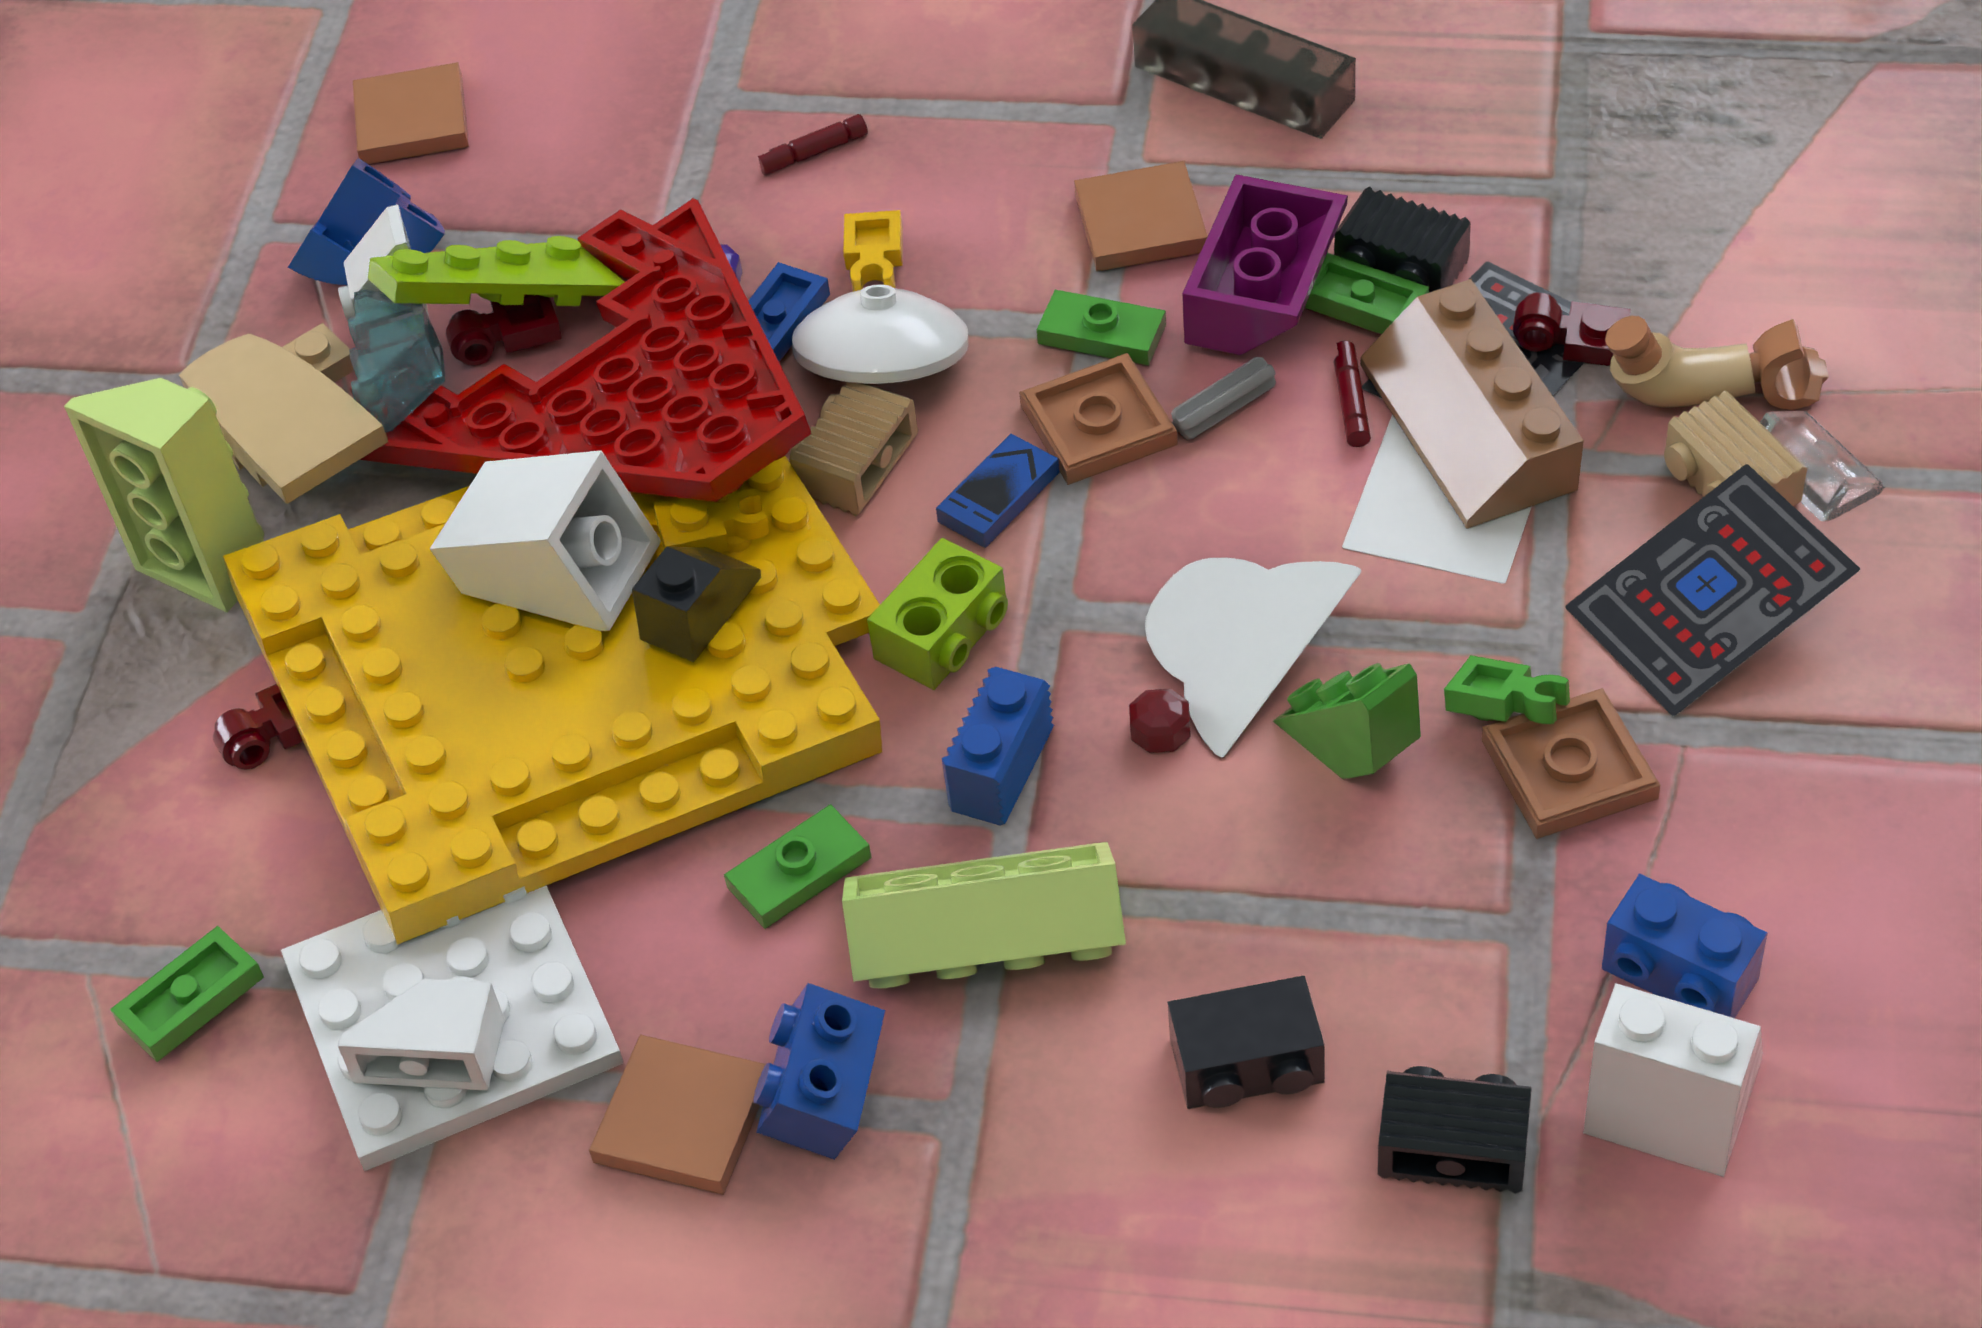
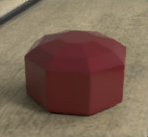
[1129,689,1191,753]

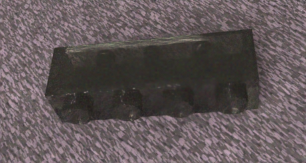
[1132,0,1356,139]

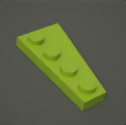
[368,236,625,306]

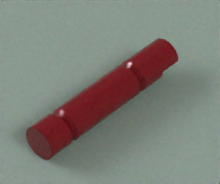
[758,114,868,175]
[1334,341,1371,447]

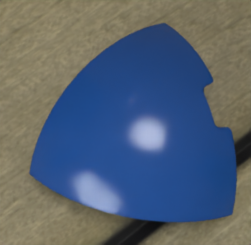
[288,158,445,285]

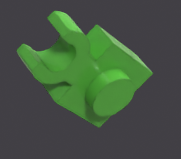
[1444,655,1570,724]

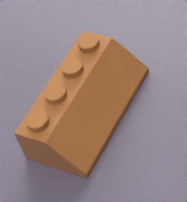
[1360,279,1584,529]

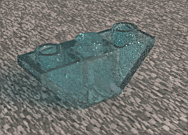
[348,289,446,433]

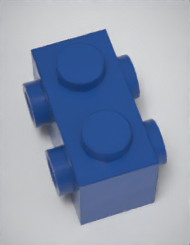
[1602,873,1768,1018]
[753,983,886,1160]

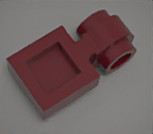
[1513,293,1631,366]
[446,295,562,366]
[213,684,303,770]

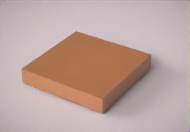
[353,62,469,164]
[1074,161,1208,272]
[1019,353,1178,485]
[1482,688,1660,839]
[589,1034,766,1195]

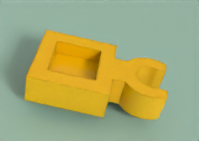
[843,210,903,292]
[653,488,769,553]

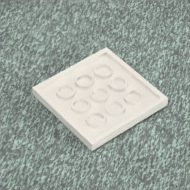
[281,886,624,1171]

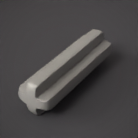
[1171,357,1276,439]

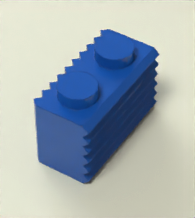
[941,667,1054,826]

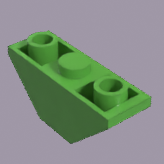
[1273,663,1421,779]

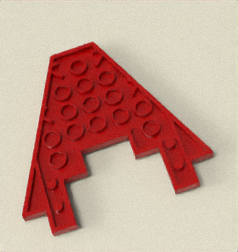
[350,198,812,502]

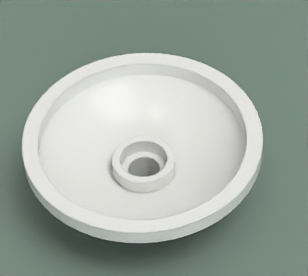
[792,285,968,384]

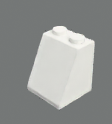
[430,450,661,631]
[1583,983,1763,1177]

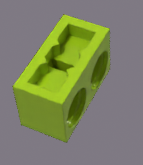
[867,537,1008,690]

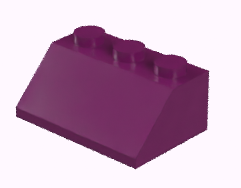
[1182,174,1348,355]

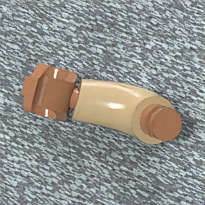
[1605,316,1829,410]

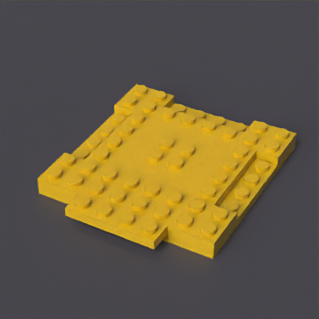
[223,456,882,945]

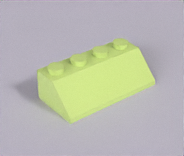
[64,378,264,613]
[842,842,1126,988]

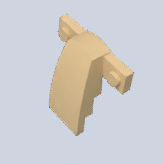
[179,323,388,504]

